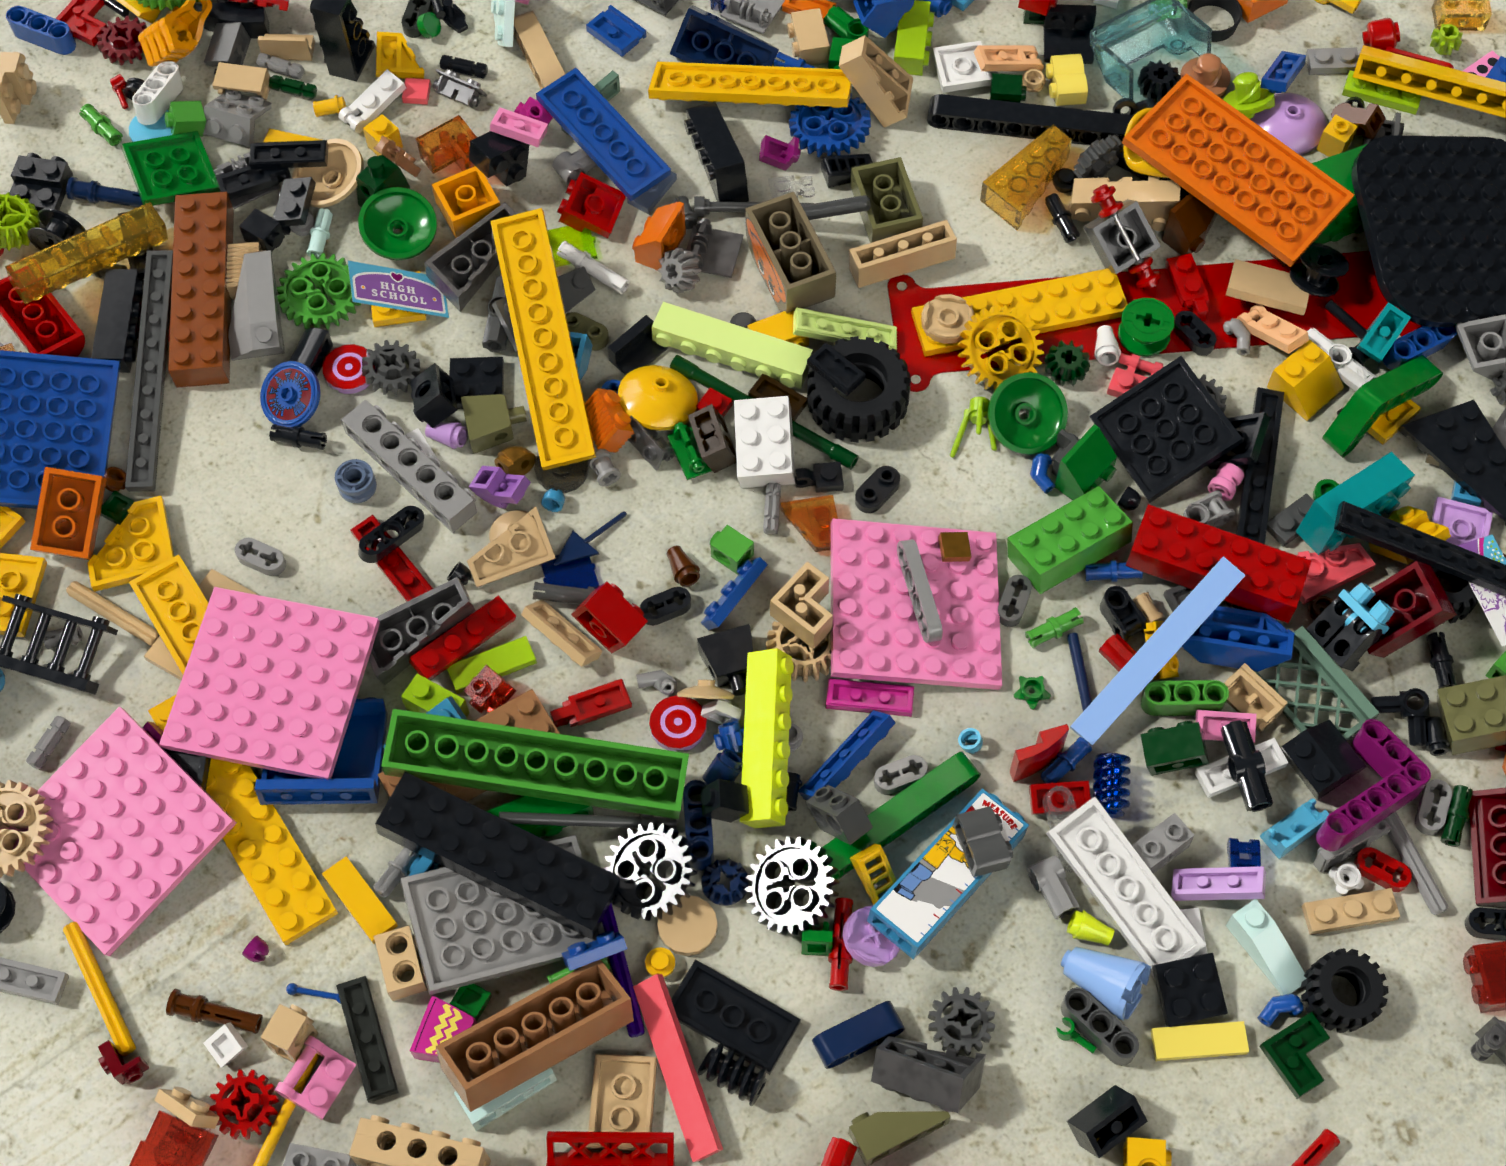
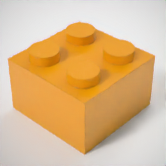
[432,166,500,238]

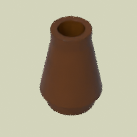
[666,545,700,587]

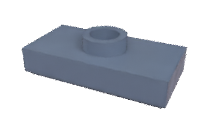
[627,171,677,214]

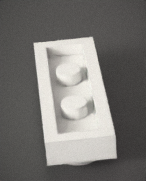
[1195,738,1288,798]

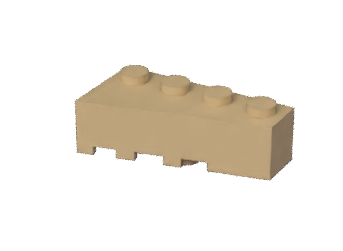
[1069,176,1181,231]

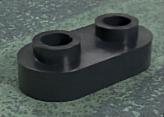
[855,466,900,513]

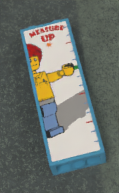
[867,788,1029,960]

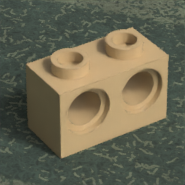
[374,926,428,1001]
[260,1004,318,1064]

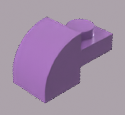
[469,466,531,509]

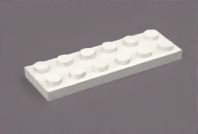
[1046,797,1206,979]

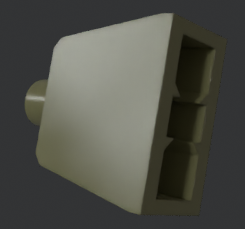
[461,394,527,454]

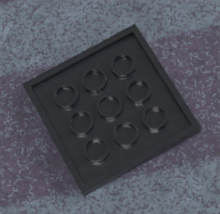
[1089,356,1243,503]

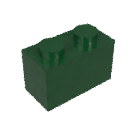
[1140,721,1209,776]

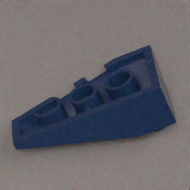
[670,5,779,66]

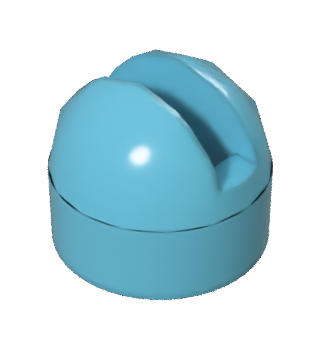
[958,728,983,754]

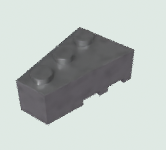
[871,1036,986,1113]

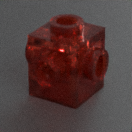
[463,665,516,714]

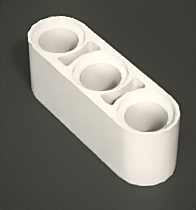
[132,61,183,125]

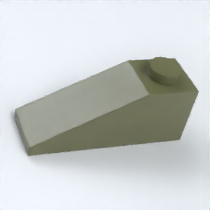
[848,1111,951,1166]

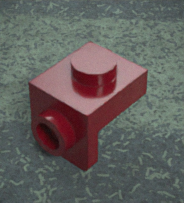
[98,1040,149,1085]

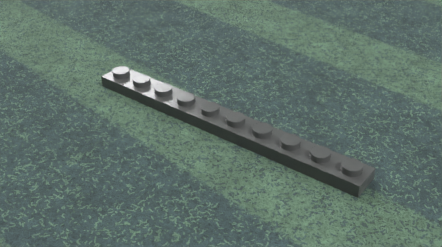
[125,250,173,492]

